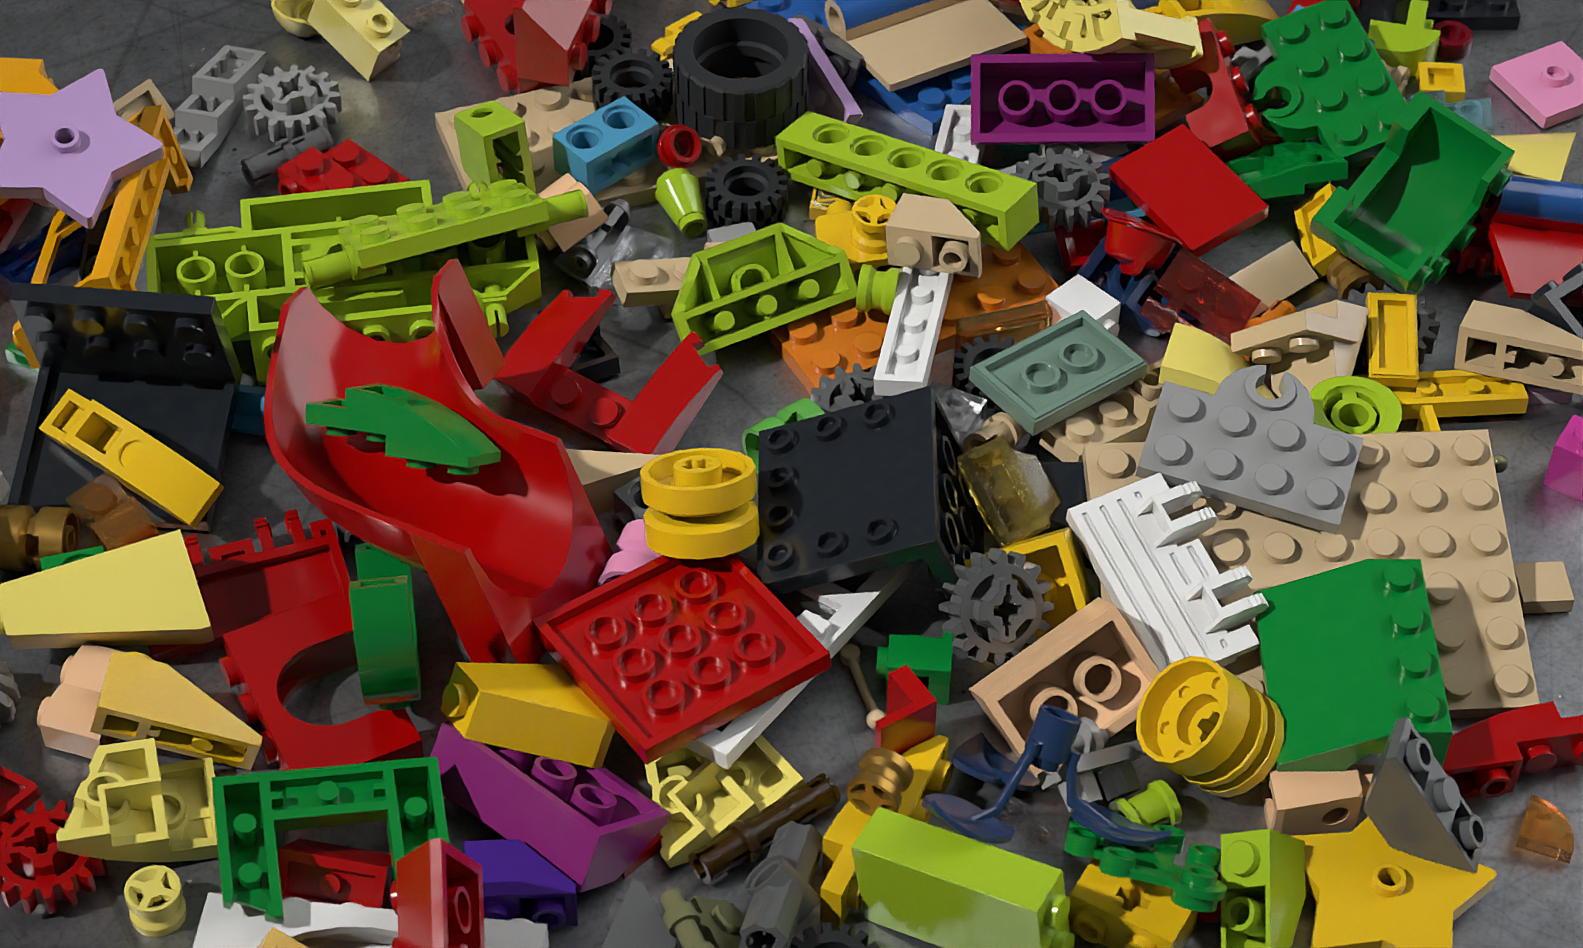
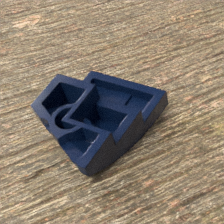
[1075,234,1230,337]

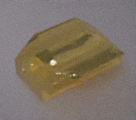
[957,435,1061,548]

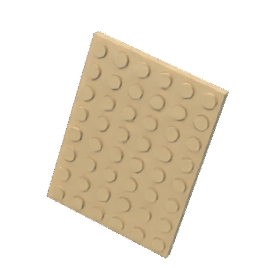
[1082,429,1540,732]

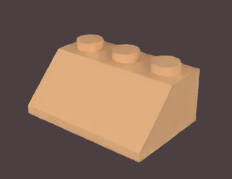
[969,597,1160,785]

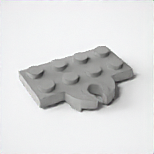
[1135,365,1364,535]

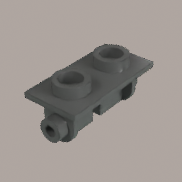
[553,199,635,290]

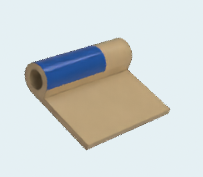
[825,0,1028,92]

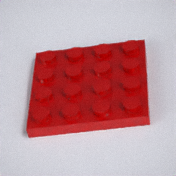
[532,553,831,765]

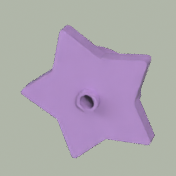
[0,69,164,229]

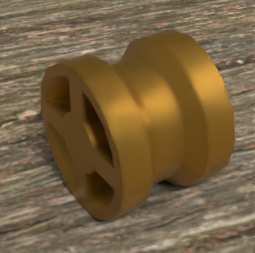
[1326,254,1385,300]
[846,748,914,816]

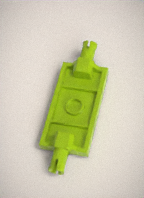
[301,179,589,290]

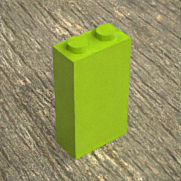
[851,806,1074,948]

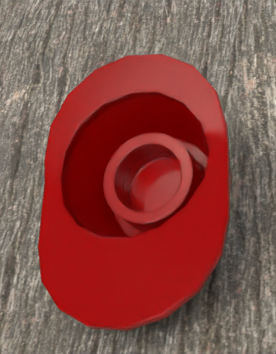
[1101,207,1182,276]

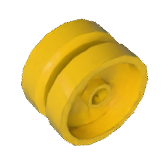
[640,448,760,560]

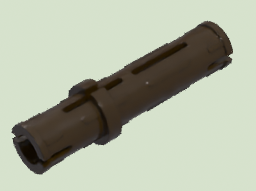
[689,773,841,884]

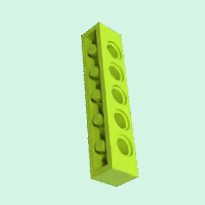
[775,111,1039,251]

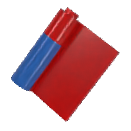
[1480,175,1583,307]

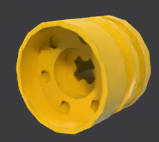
[1136,656,1284,798]

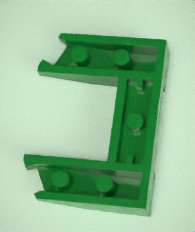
[212,756,450,924]

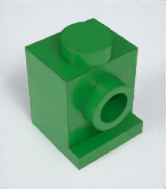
[876,631,953,705]

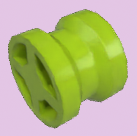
[856,264,902,315]

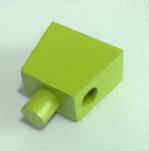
[454,101,536,193]

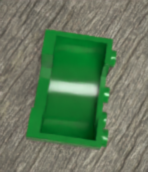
[1310,90,1515,295]

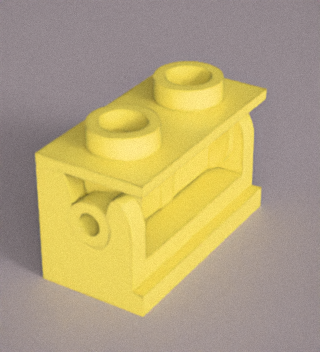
[307,0,410,81]

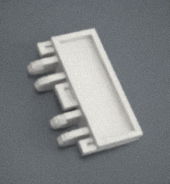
[1066,473,1269,672]

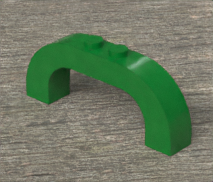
[349,544,421,710]

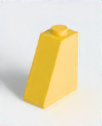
[441,662,615,768]

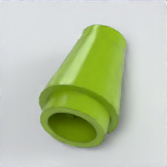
[655,168,708,238]

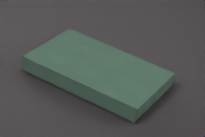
[969,310,1148,436]

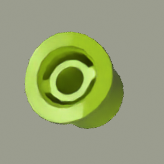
[1310,376,1402,434]

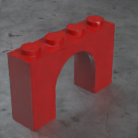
[219,591,424,771]

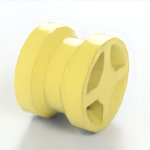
[124,865,187,938]

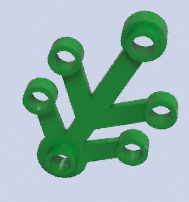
[1064,817,1227,912]

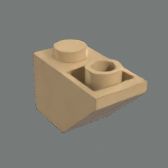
[885,193,982,277]

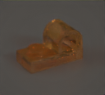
[66,472,160,552]

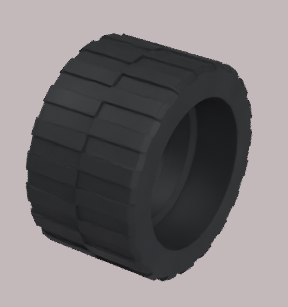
[673,7,809,150]

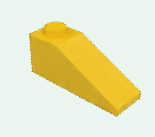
[90,650,263,771]

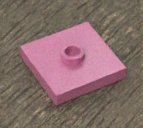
[1489,41,1583,129]

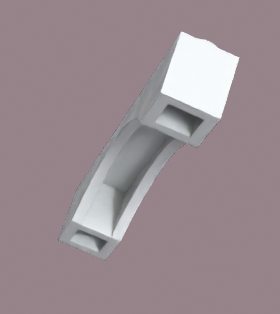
[193,892,549,948]

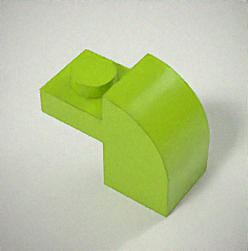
[1368,0,1441,85]

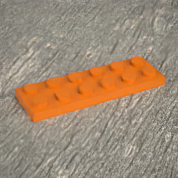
[770,241,1059,395]

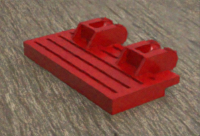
[148,509,351,662]

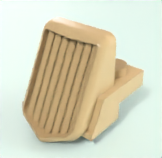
[1230,300,1369,399]

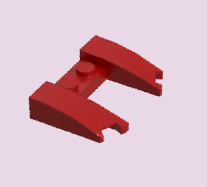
[492,290,723,455]

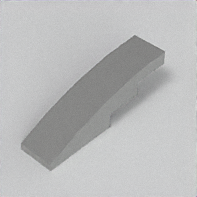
[173,45,267,168]

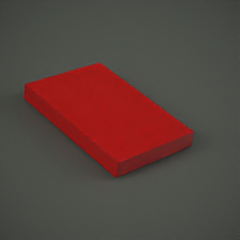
[1109,124,1268,261]

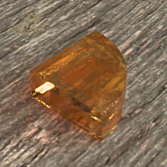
[1515,794,1575,864]

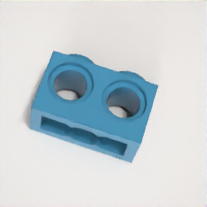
[552,96,660,195]

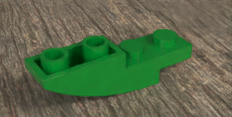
[305,383,501,475]

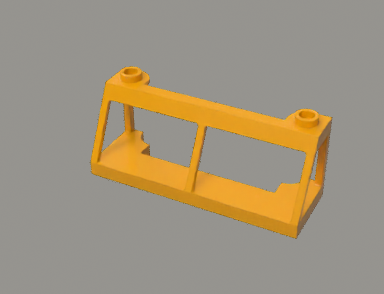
[13,104,193,369]

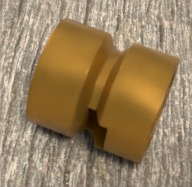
[0,504,80,572]

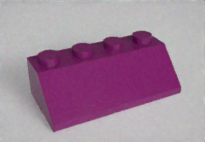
[971,53,1155,145]
[431,720,670,893]

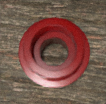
[657,124,702,169]

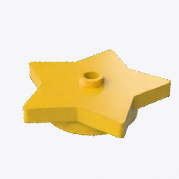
[1292,817,1497,948]

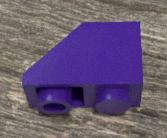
[462,839,578,930]

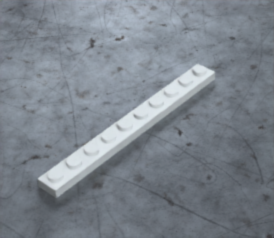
[873,104,985,396]

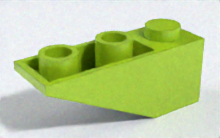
[1221,828,1306,948]

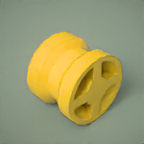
[851,194,897,254]

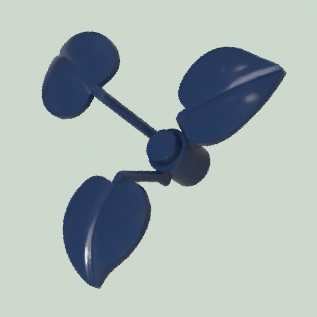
[921,704,1173,846]

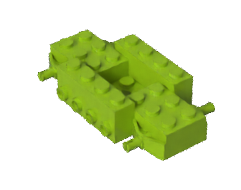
[145,179,542,387]

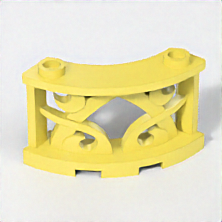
[1020,0,1203,69]

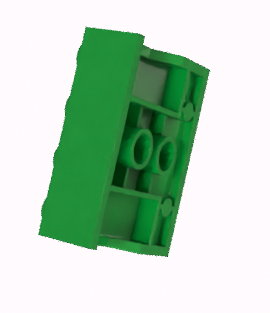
[1253,559,1453,771]

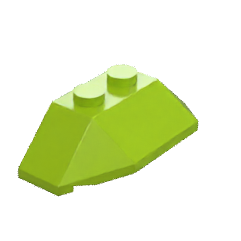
[671,222,857,356]

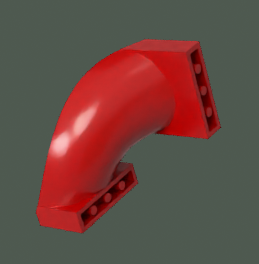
[264,258,613,664]

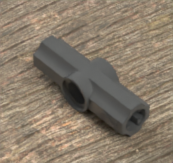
[739,820,823,948]

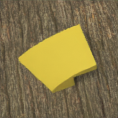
[1491,132,1577,181]
[1158,322,1276,399]
[644,719,806,868]
[56,738,218,862]

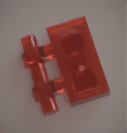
[1139,247,1261,342]

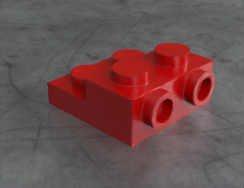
[278,138,409,195]

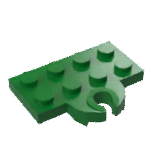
[1253,0,1407,166]

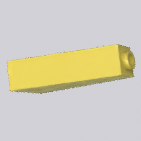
[0,529,214,650]

